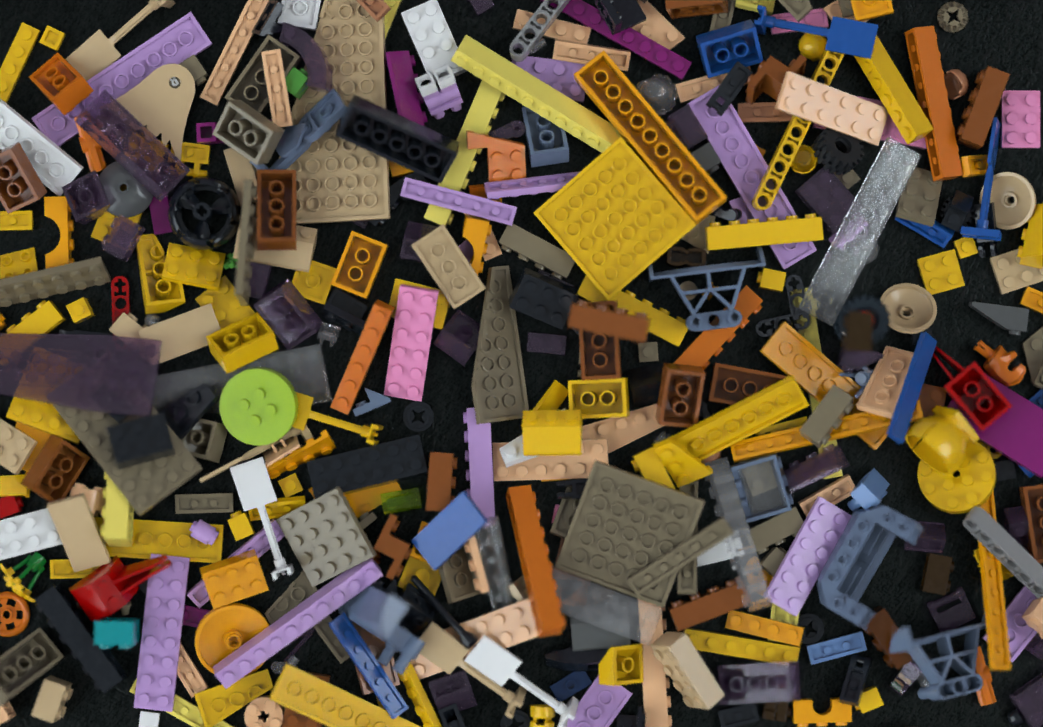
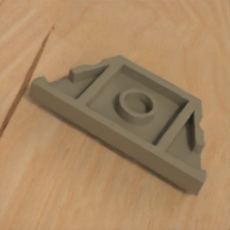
[1022,326,1043,384]

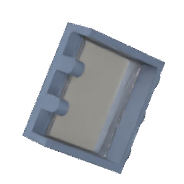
[730,453,794,523]

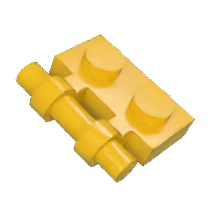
[169,142,211,178]

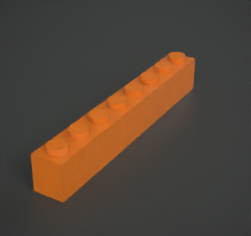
[904,26,963,182]
[505,485,566,637]

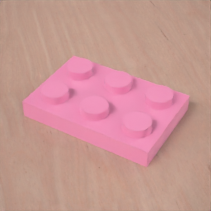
[1001,90,1040,149]

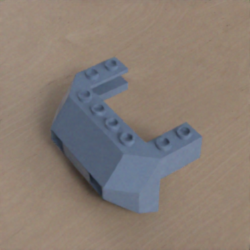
[816,504,925,630]

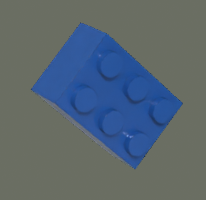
[696,19,763,78]

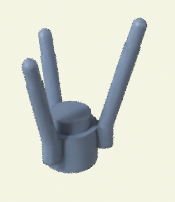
[839,366,873,398]

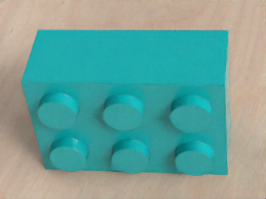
[94,617,142,649]

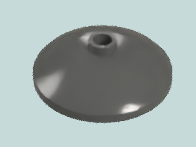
[96,160,155,218]

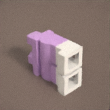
[415,64,463,120]

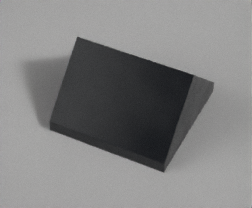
[626,362,664,407]

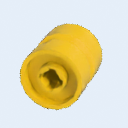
[530,704,555,727]

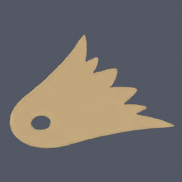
[99,64,195,163]

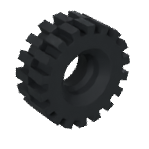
[813,128,864,175]

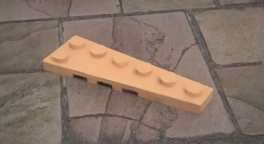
[630,0,685,50]
[582,403,665,454]

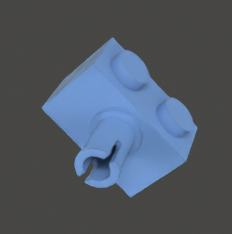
[847,468,890,511]

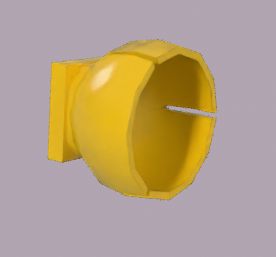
[905,405,979,475]

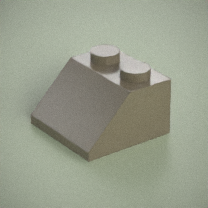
[180,419,228,463]

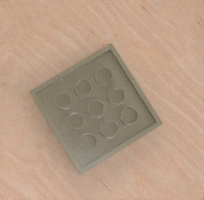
[276,486,377,587]

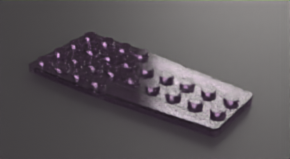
[0,333,162,417]

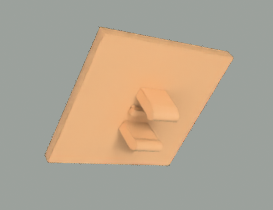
[263,436,301,467]

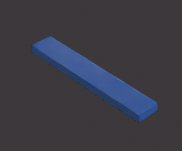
[887,332,937,443]
[327,612,409,719]

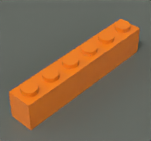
[673,285,763,370]
[330,300,395,415]

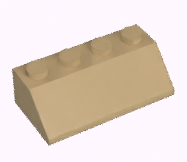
[233,217,317,273]

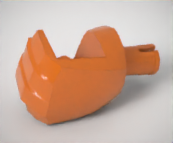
[973,340,1026,387]

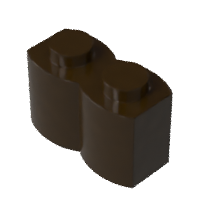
[666,247,706,267]

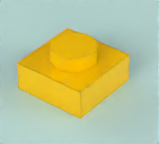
[39,25,66,51]
[953,237,979,259]
[278,473,304,497]

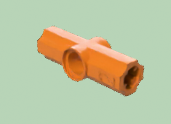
[74,112,107,173]
[975,646,997,706]

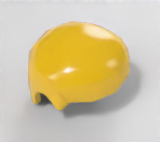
[798,33,827,61]
[791,144,818,174]

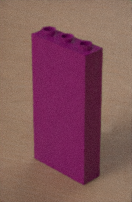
[947,375,1043,478]

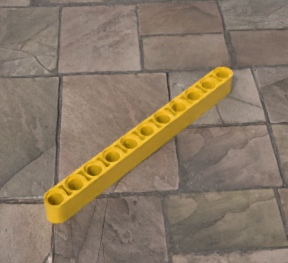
[752,50,845,211]

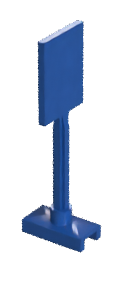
[754,5,879,59]
[960,117,1002,241]

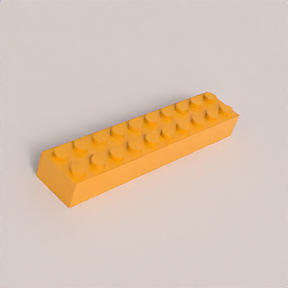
[574,50,727,225]

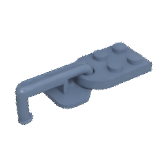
[250,88,347,170]

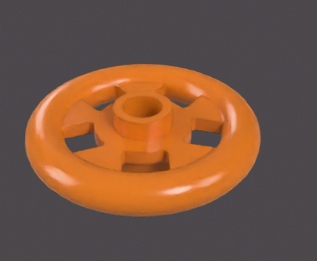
[0,591,30,637]

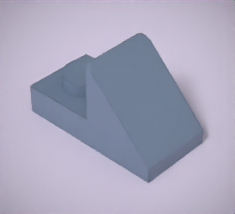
[353,388,392,417]

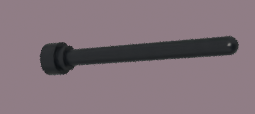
[411,575,478,649]

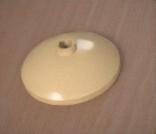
[979,172,1036,230]
[880,283,937,334]

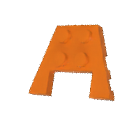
[466,130,526,199]

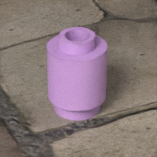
[189,519,219,546]

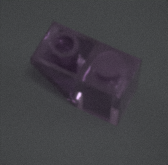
[1004,506,1028,550]

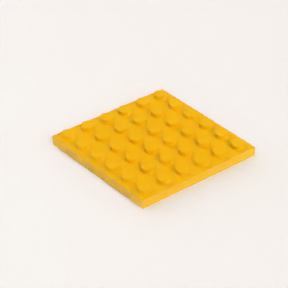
[533,137,696,301]

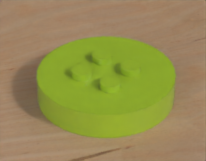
[219,367,299,446]

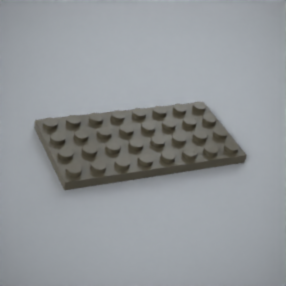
[46,351,203,516]

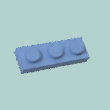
[806,631,867,665]

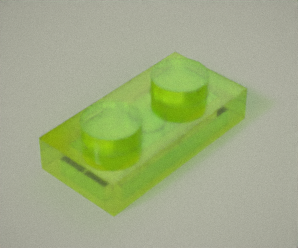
[380,488,422,514]

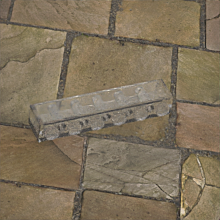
[476,516,516,611]

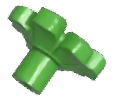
[223,252,238,270]

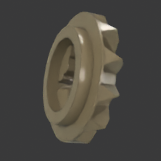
[937,2,968,32]

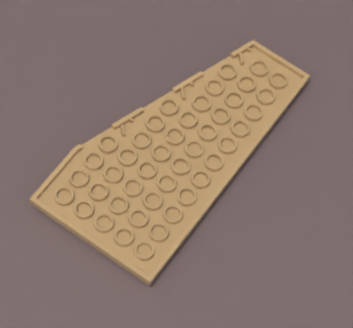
[279,0,390,225]

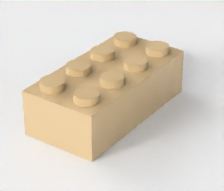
[650,631,725,710]

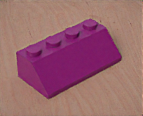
[385,50,428,127]

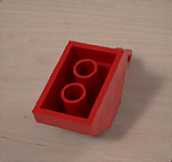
[932,346,1013,432]
[69,554,172,622]

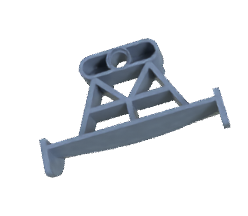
[647,246,766,332]
[338,586,426,675]
[890,613,986,701]

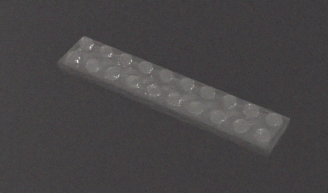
[798,137,922,326]

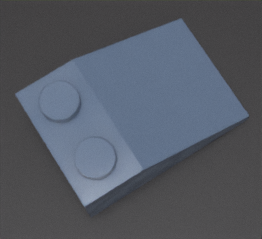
[522,107,569,167]

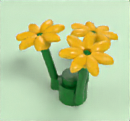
[0,552,47,603]

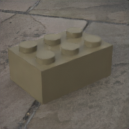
[213,100,284,165]

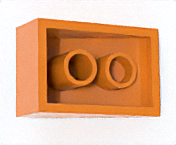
[29,52,94,116]

